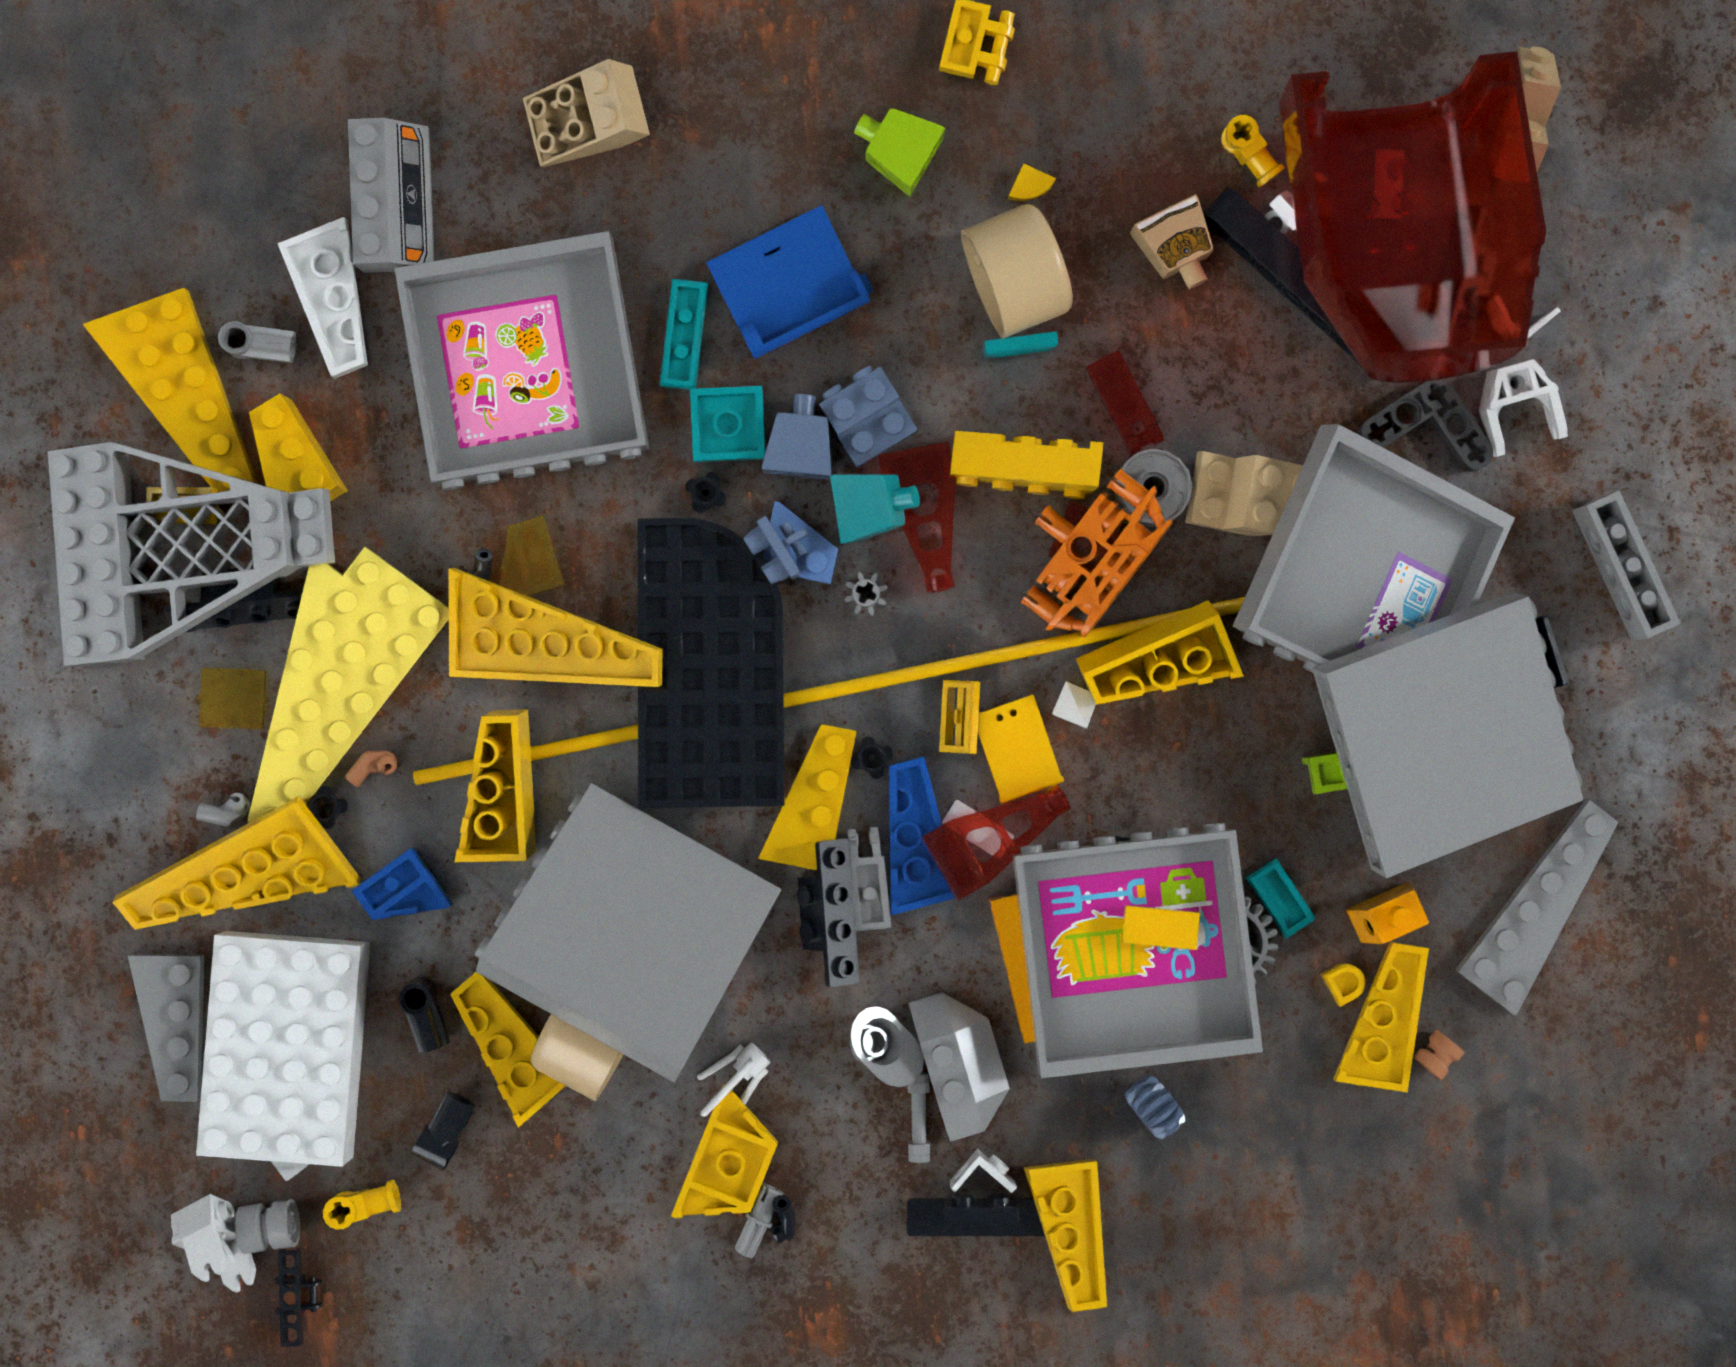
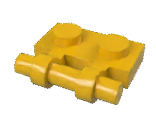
[939,0,1015,85]

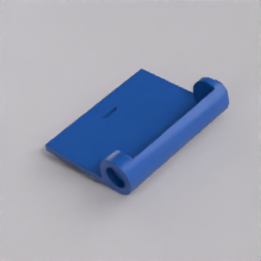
[706,205,874,360]

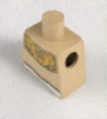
[1130,194,1213,289]

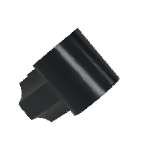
[398,977,451,1054]
[411,1091,476,1171]

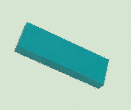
[659,279,708,390]

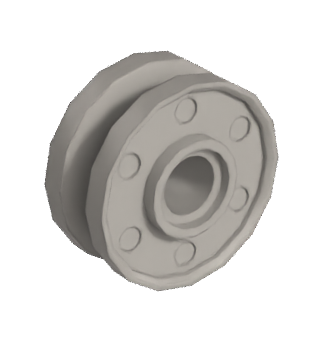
[1114,449,1192,528]

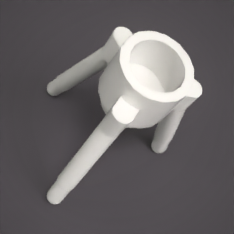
[697,1042,771,1117]

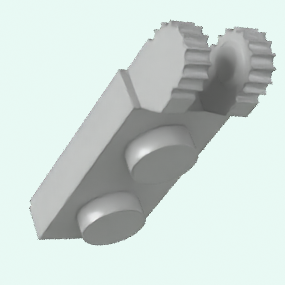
[848,827,892,932]

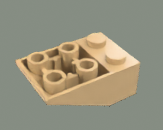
[523,59,650,167]

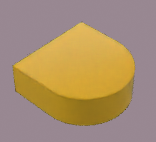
[1320,963,1365,1007]

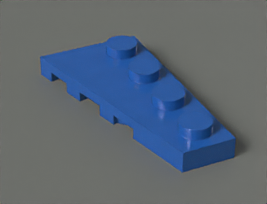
[889,756,961,915]

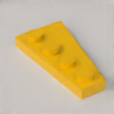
[758,724,857,870]
[1024,1159,1107,1312]

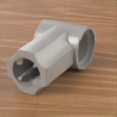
[218,321,297,364]

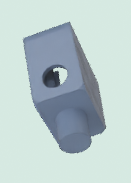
[762,394,832,480]

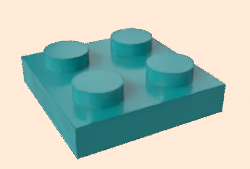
[690,386,766,463]

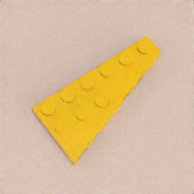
[83,288,258,492]
[448,568,663,687]
[112,796,361,930]

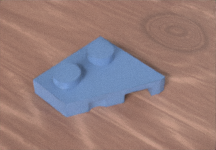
[762,501,838,585]

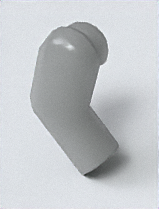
[196,792,250,827]

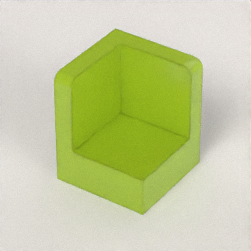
[1301,751,1347,794]

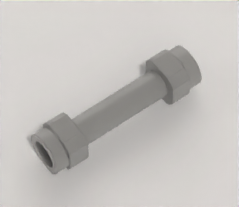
[907,1072,930,1163]

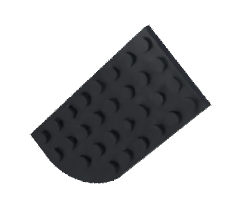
[638,518,785,808]

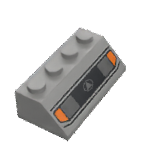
[348,118,434,273]

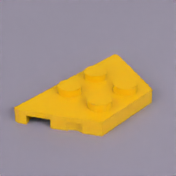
[671,1084,778,1218]

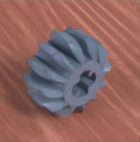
[1125,1075,1185,1139]

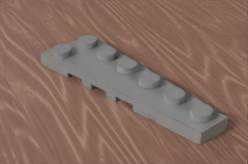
[1455,800,1619,1016]

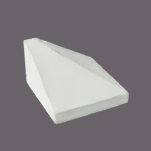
[1052,681,1096,728]

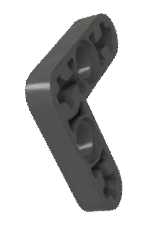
[1357,377,1493,471]

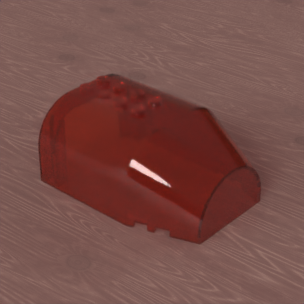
[1279,51,1546,383]

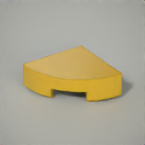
[1008,163,1056,202]

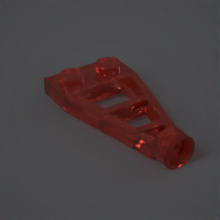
[878,441,955,593]
[921,785,1071,901]

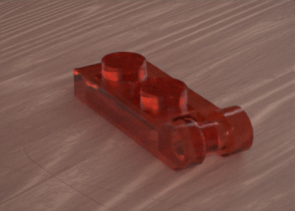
[1085,350,1164,457]

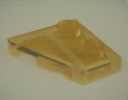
[500,515,566,597]

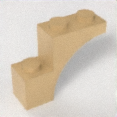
[1495,47,1561,183]

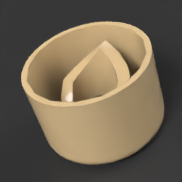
[961,204,1073,339]
[531,1014,624,1102]

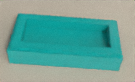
[983,331,1058,359]
[1244,858,1316,939]

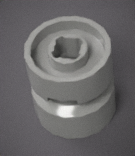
[235,1199,300,1254]

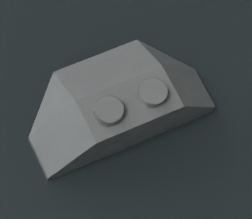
[908,992,1010,1142]

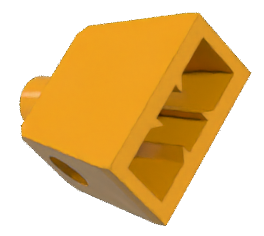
[1346,882,1429,944]

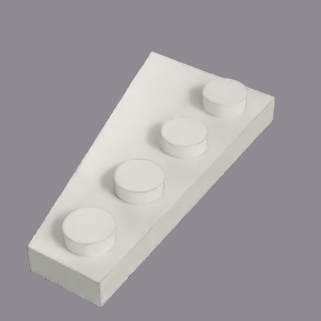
[278,217,368,379]

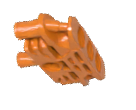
[1021,469,1173,638]

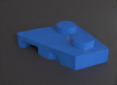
[352,848,453,920]

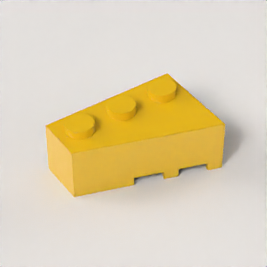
[249,393,348,501]

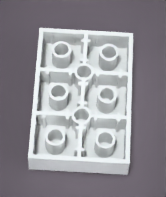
[196,931,371,1167]

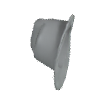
[849,1007,924,1087]

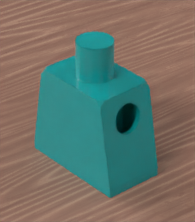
[830,474,920,544]

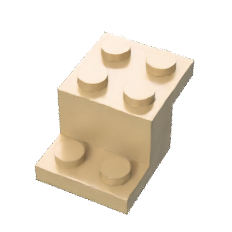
[1185,451,1303,537]

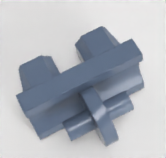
[743,516,808,584]

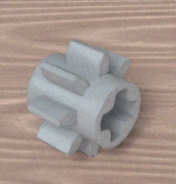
[844,572,888,616]

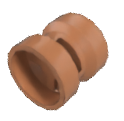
[1413,1029,1465,1081]

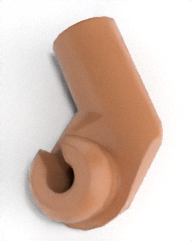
[344,750,397,787]

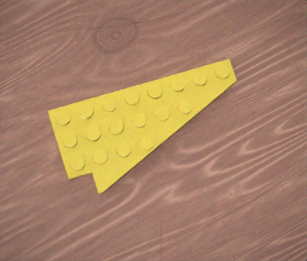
[247,546,449,823]

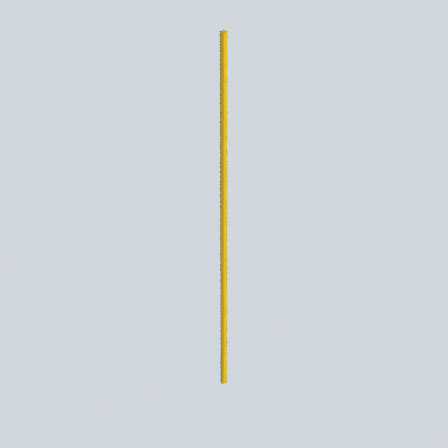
[413,597,1245,785]

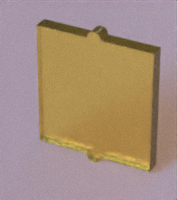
[197,668,269,729]

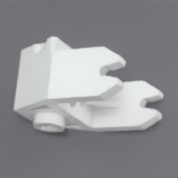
[1478,359,1568,457]
[171,1194,256,1292]

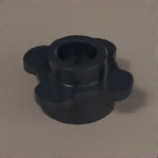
[685,472,726,513]
[851,737,893,779]
[306,786,348,829]

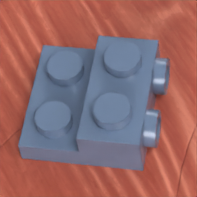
[819,366,918,469]

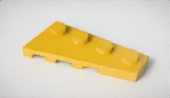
[1333,942,1429,1093]
[450,972,565,1128]

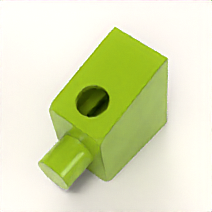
[854,108,945,197]

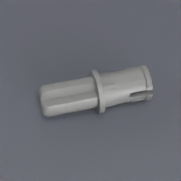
[735,1183,784,1258]

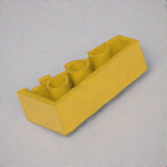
[949,431,1104,499]
[1076,600,1244,705]
[454,709,537,863]

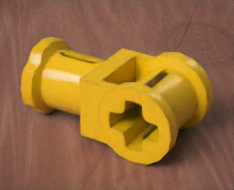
[1221,115,1285,188]
[323,1180,401,1230]

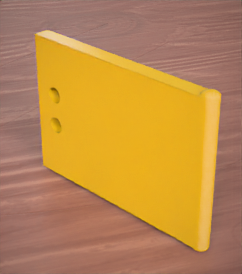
[978,694,1064,803]

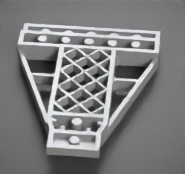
[48,442,335,667]

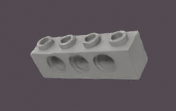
[1572,490,1681,641]

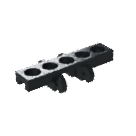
[274,1248,323,1347]

